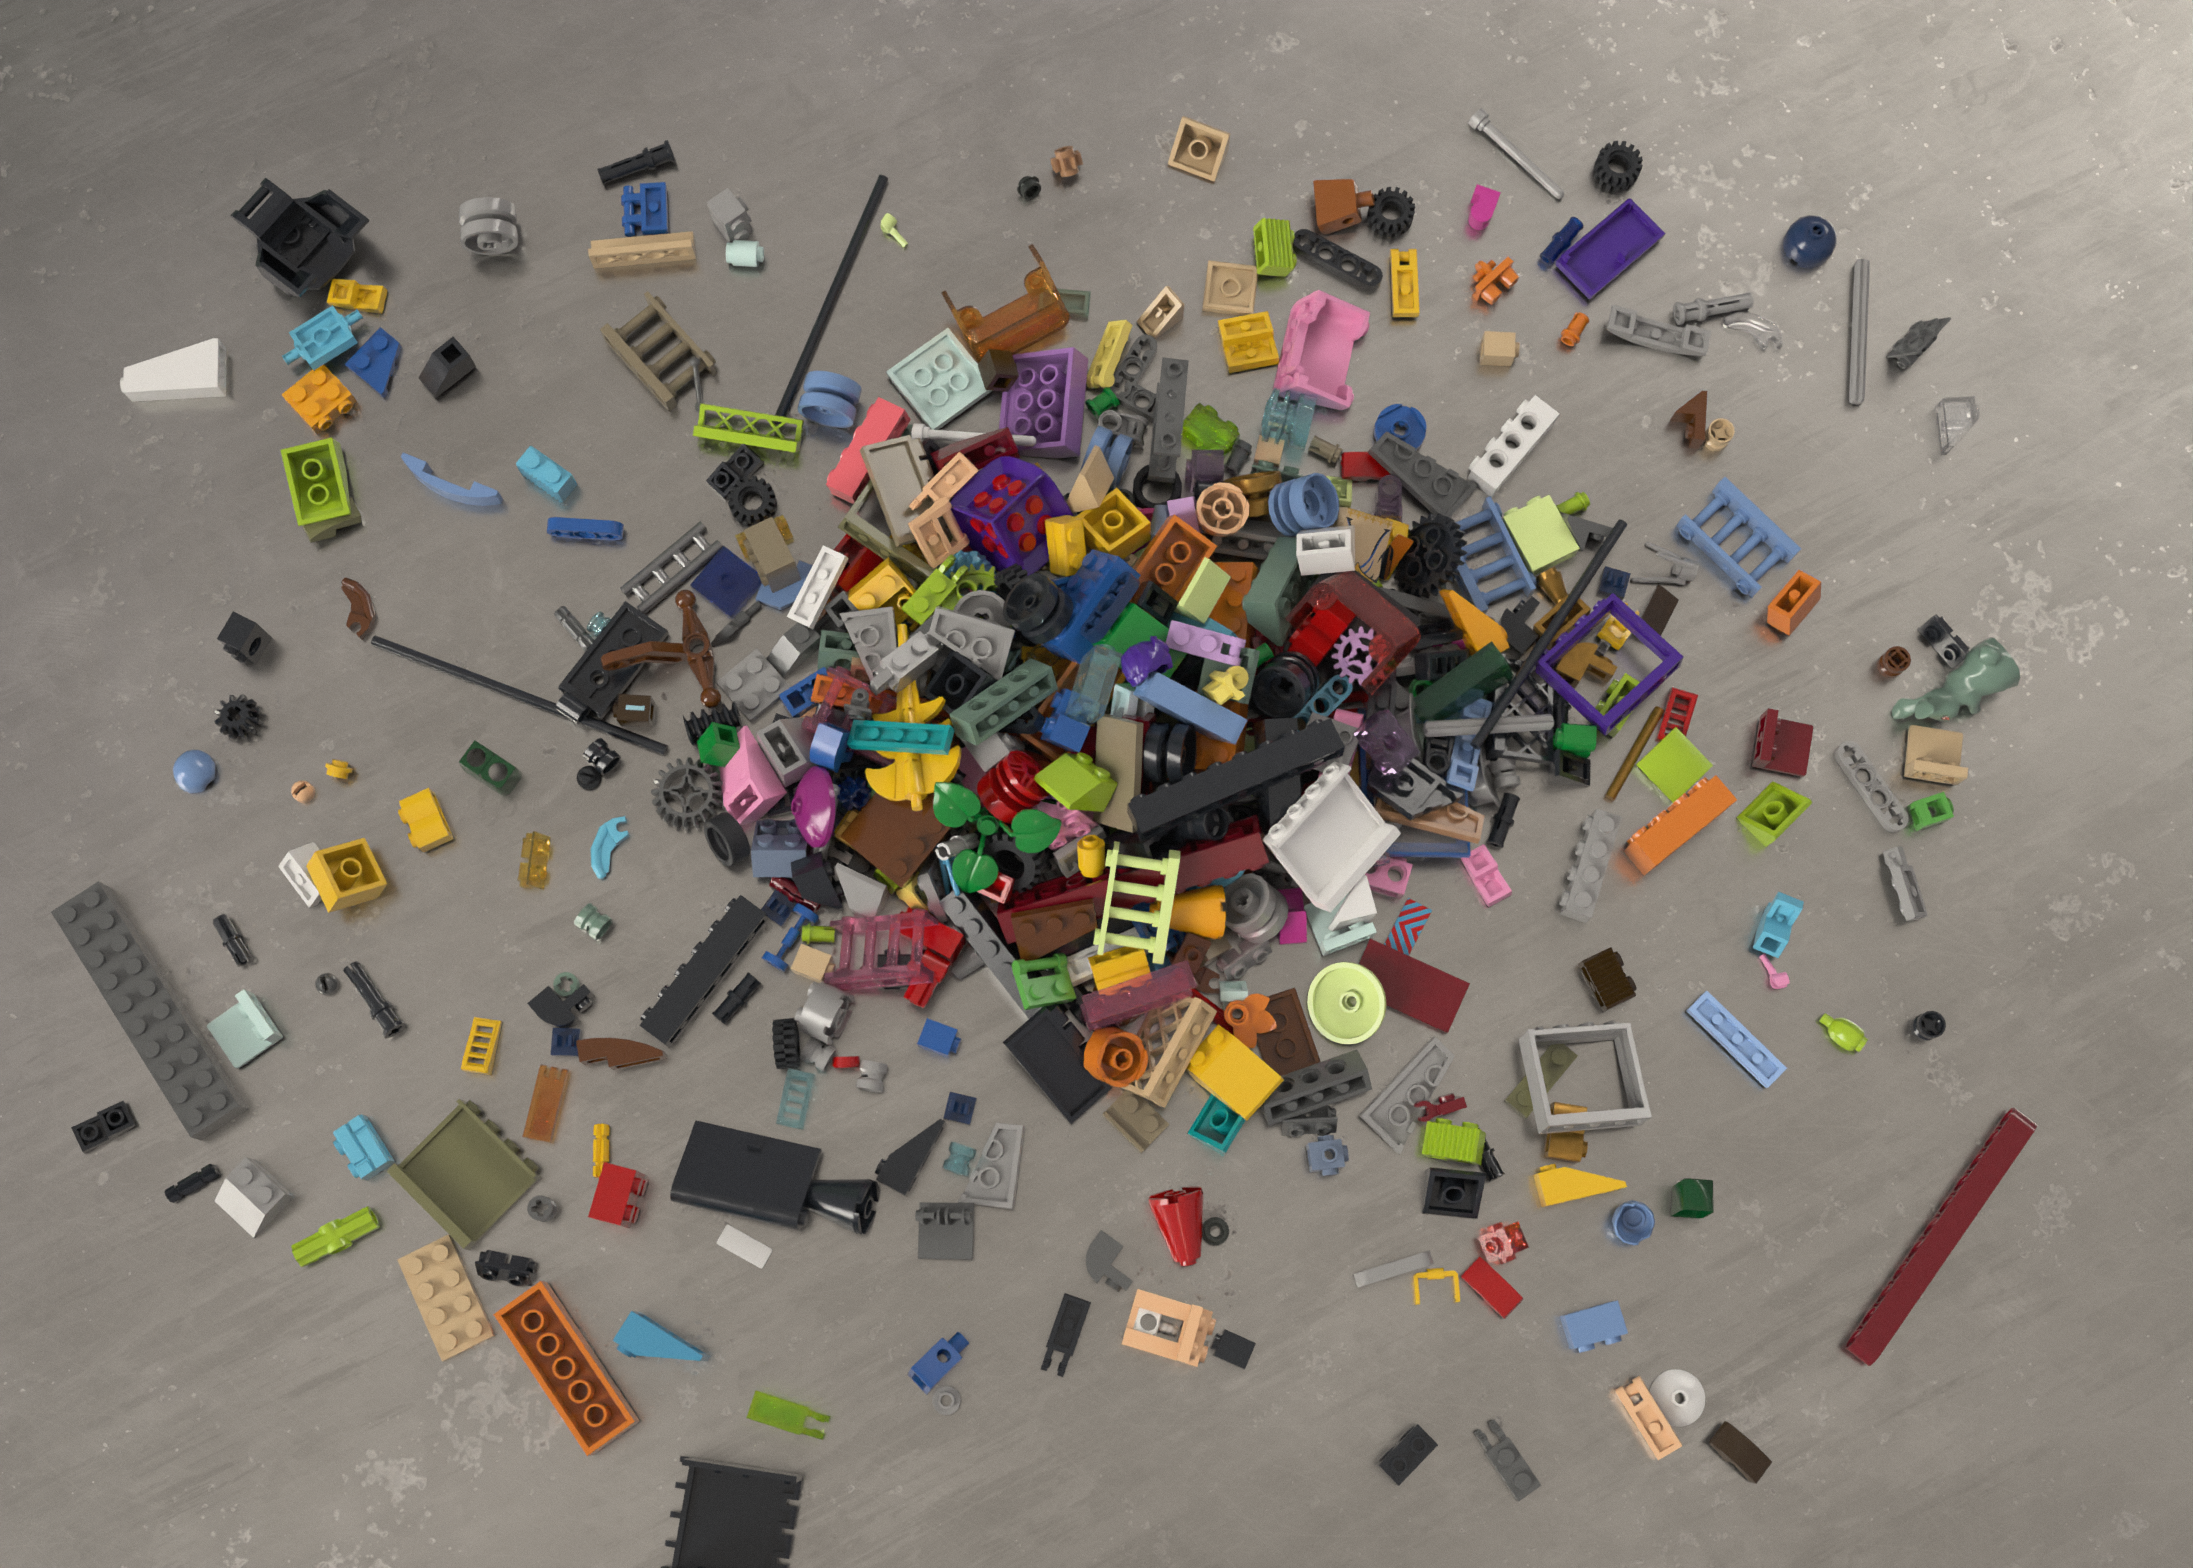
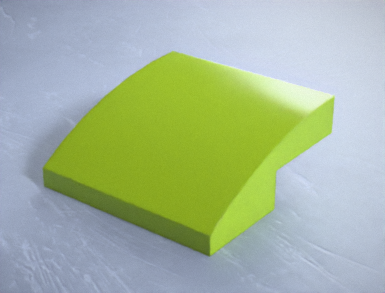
[1636,727,1713,803]

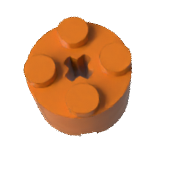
[1084,1027,1148,1087]

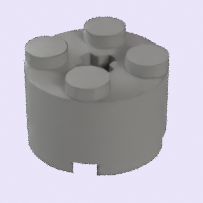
[795,981,855,1045]

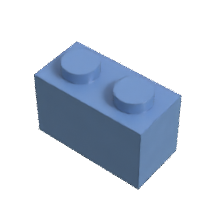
[1560,1300,1628,1353]

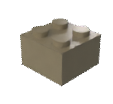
[742,517,801,593]

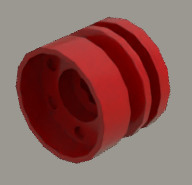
[977,750,1049,824]

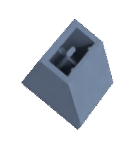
[751,819,810,877]

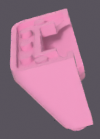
[1273,290,1370,410]

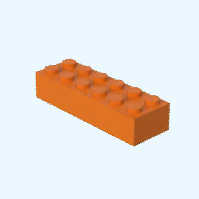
[493,1281,640,1456]

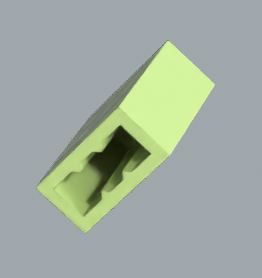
[1502,495,1580,576]

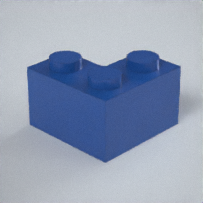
[1040,689,1096,752]

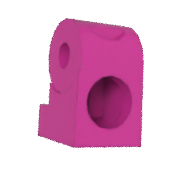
[1468,184,1501,230]

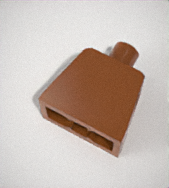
[1313,179,1375,235]

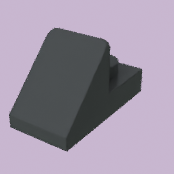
[1560,512,1613,552]

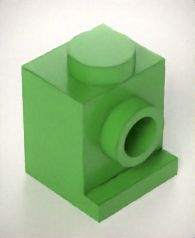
[1906,792,1954,832]

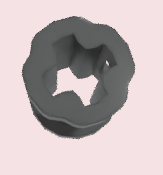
[527,1195,557,1222]

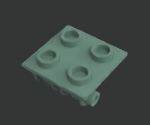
[1197,643,1260,704]

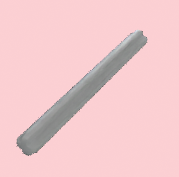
[1849,259,1870,405]

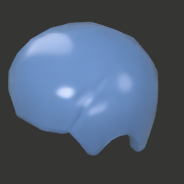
[173,750,215,793]
[1612,1200,1655,1245]

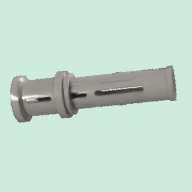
[1673,292,1754,325]

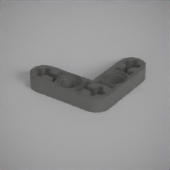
[1109,335,1157,423]

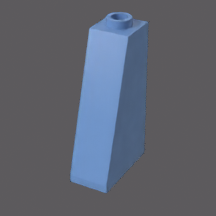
[1133,671,1247,744]

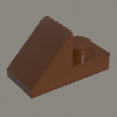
[1670,391,1707,449]

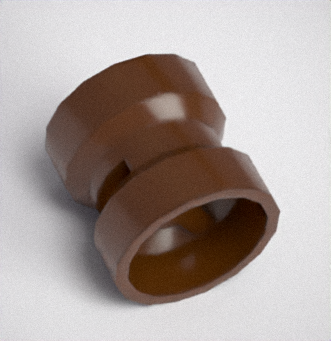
[1877,646,1911,678]

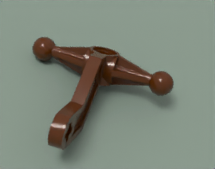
[601,590,721,708]

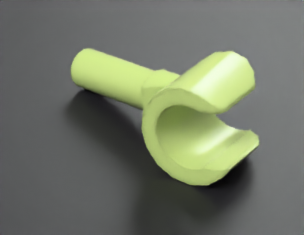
[880,213,908,248]

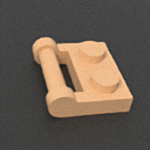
[908,497,970,568]

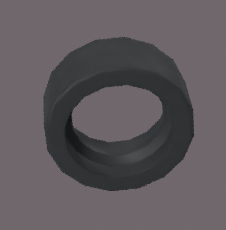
[1133,465,1182,509]
[704,812,750,866]

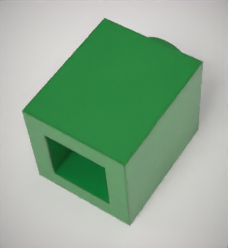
[697,722,740,767]

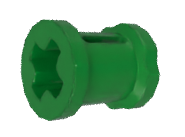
[1085,387,1120,420]

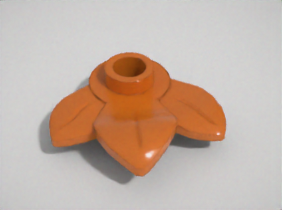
[1224,993,1277,1048]

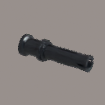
[597,140,676,185]
[343,961,406,1038]

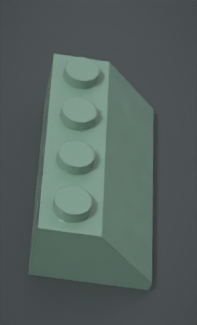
[1242,537,1315,646]

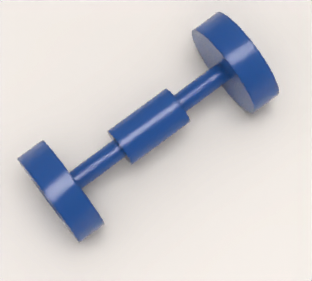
[762,903,820,972]

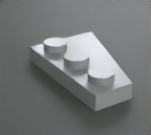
[839,607,898,689]

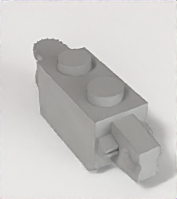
[869,631,944,696]

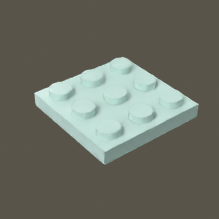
[886,328,992,430]

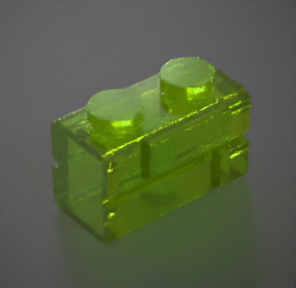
[1182,402,1240,463]

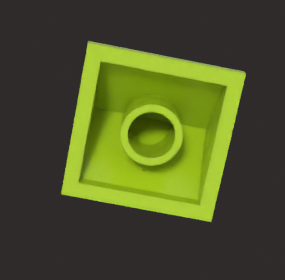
[1737,781,1812,847]

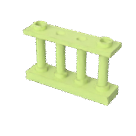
[1093,841,1180,964]

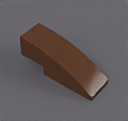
[576,1038,667,1070]

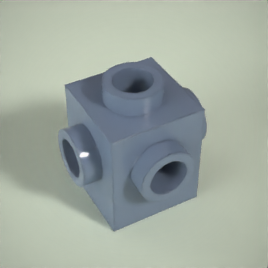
[1306,1135,1349,1176]

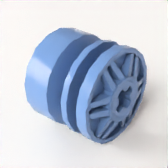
[1268,473,1339,537]

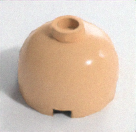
[1196,482,1249,537]

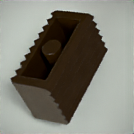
[1578,947,1637,1013]

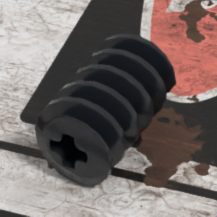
[683,701,742,746]

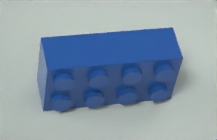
[1041,549,1141,664]

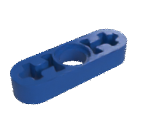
[547,517,624,540]

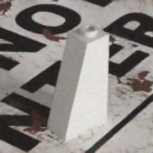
[120,338,226,402]

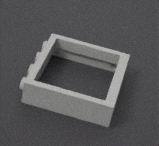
[1519,1020,1652,1134]

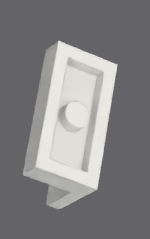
[278,842,322,908]

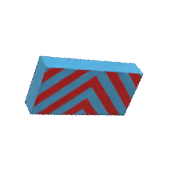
[1384,898,1432,955]

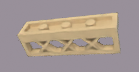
[588,231,696,269]

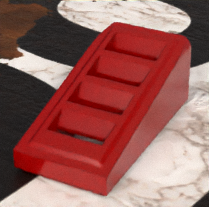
[1657,687,1698,740]

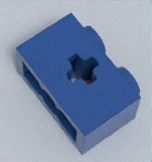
[779,667,831,718]

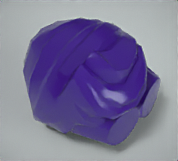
[1121,636,1173,687]

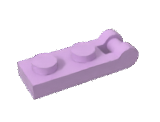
[1166,620,1246,666]

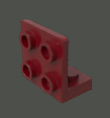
[1752,708,1813,777]

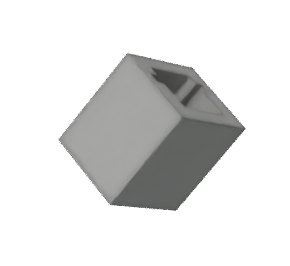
[1594,639,1611,656]

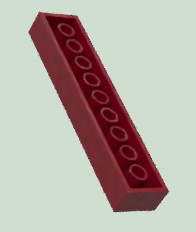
[996,814,1269,944]

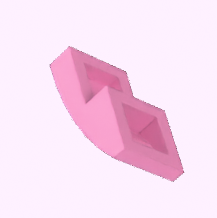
[1461,844,1512,908]

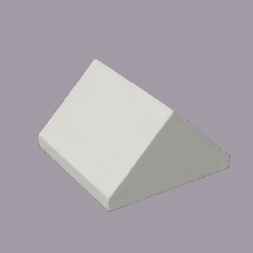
[1328,875,1377,931]

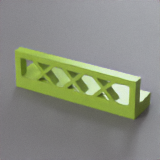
[693,403,804,453]

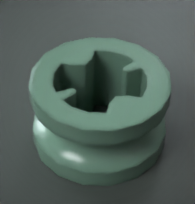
[553,972,580,998]

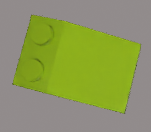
[281,437,351,527]

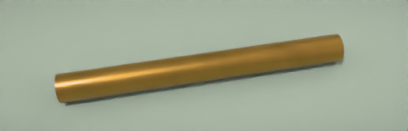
[1605,706,1664,801]

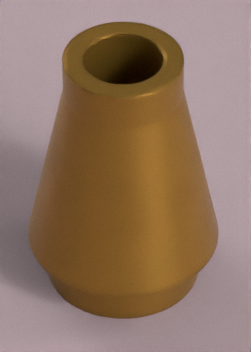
[1536,566,1568,605]

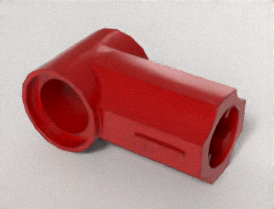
[903,949,951,1008]

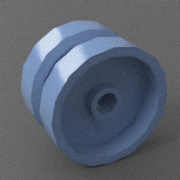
[797,371,862,428]
[1080,426,1134,491]

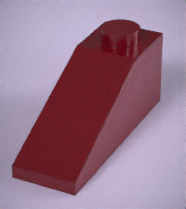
[931,427,1018,472]

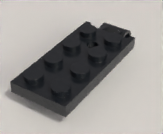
[555,601,669,725]

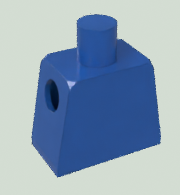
[907,1332,969,1395]

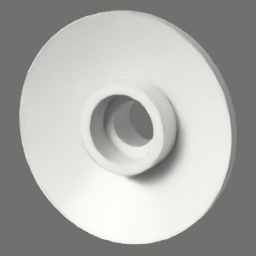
[1649,1369,1705,1427]

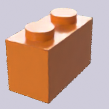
[1767,570,1821,636]

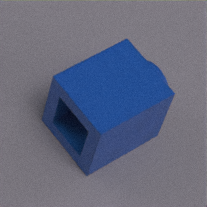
[917,1018,961,1058]

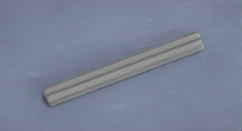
[1423,714,1554,737]

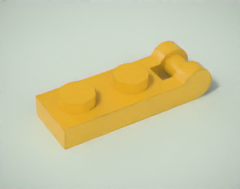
[1390,249,1420,317]

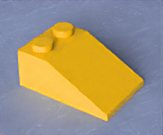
[1186,1024,1284,1121]

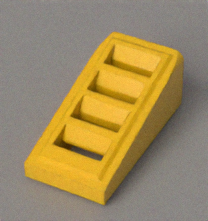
[461,1017,502,1075]

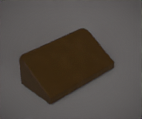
[1640,584,1679,636]

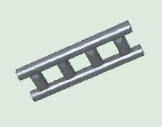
[620,521,724,614]

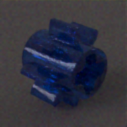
[837,776,872,811]

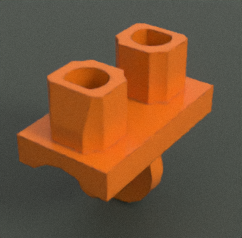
[1472,257,1519,305]

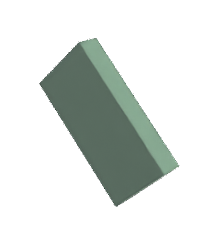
[1037,287,1091,319]

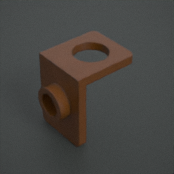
[1165,932,1211,974]

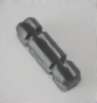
[554,606,594,651]

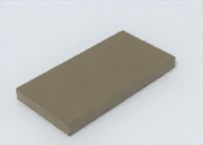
[1093,713,1143,833]

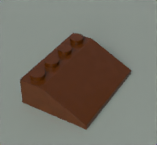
[841,792,953,888]

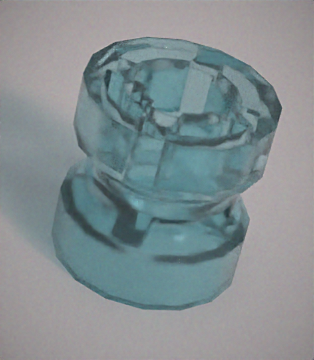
[942,1142,977,1177]

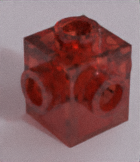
[1478,1221,1529,1265]

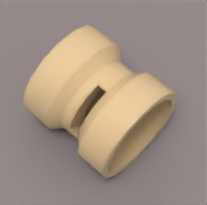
[1703,418,1735,451]

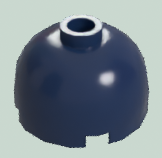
[1783,215,1837,268]

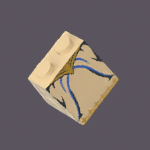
[1327,507,1393,583]

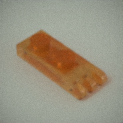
[522,1064,569,1143]

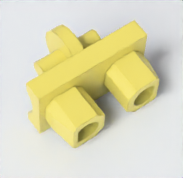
[1202,666,1249,705]

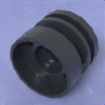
[1251,651,1319,719]

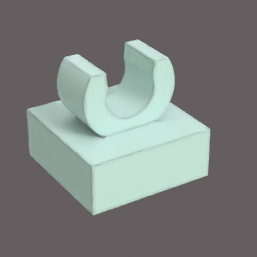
[1219,981,1248,1011]

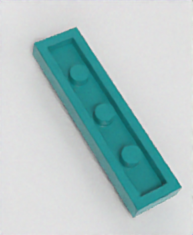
[847,720,955,755]

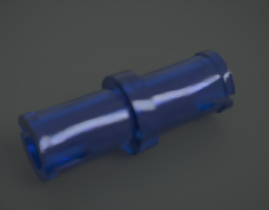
[1539,216,1584,266]

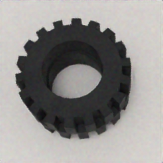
[977,823,1050,894]

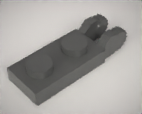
[1474,1419,1541,1502]

